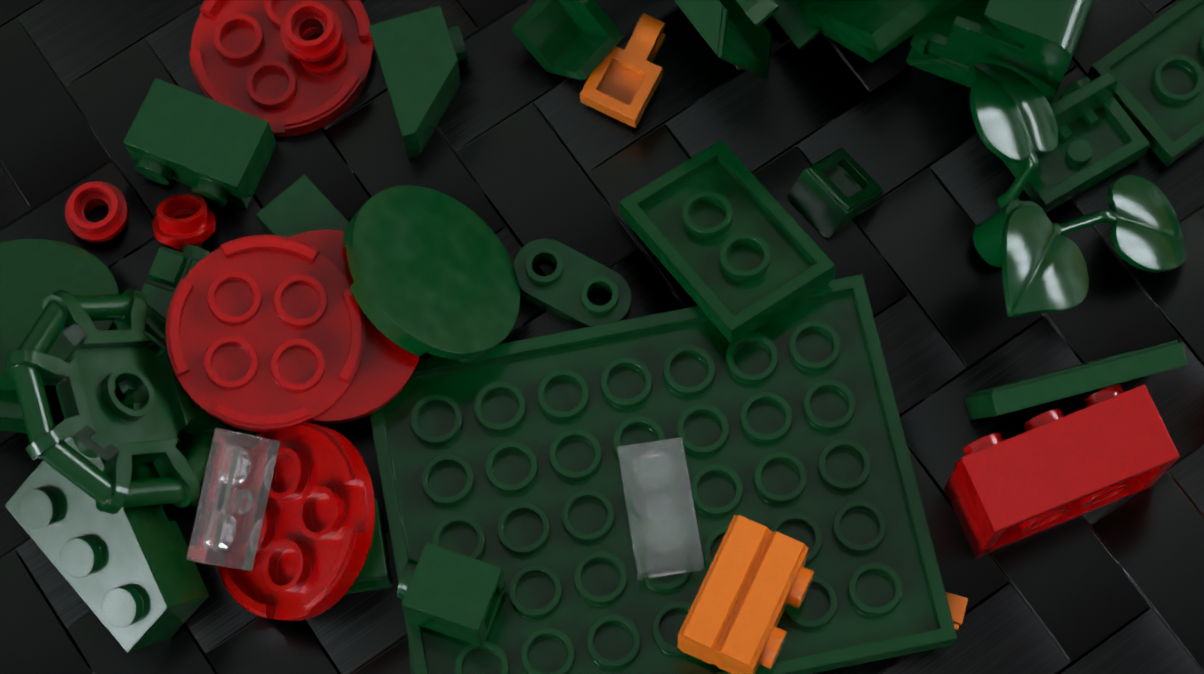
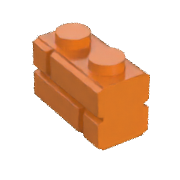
[677,515,814,674]

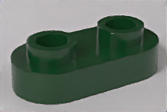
[513,238,631,329]

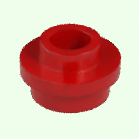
[280,1,343,62]
[65,181,129,243]
[152,194,216,250]

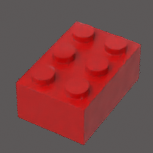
[944,384,1180,558]

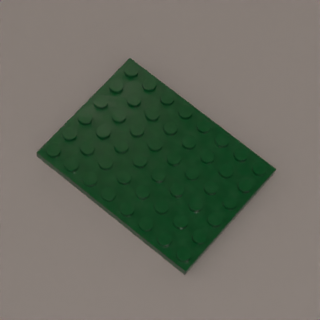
[370,274,957,674]

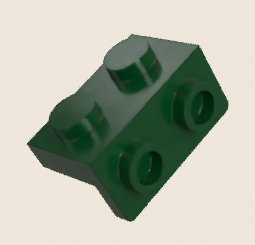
[1002,71,1150,213]

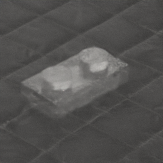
[186,428,280,571]
[617,437,704,580]

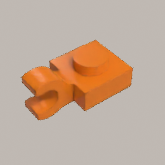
[580,13,666,128]

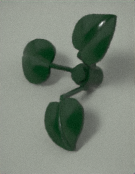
[968,63,1187,317]

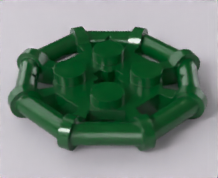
[4,288,232,515]

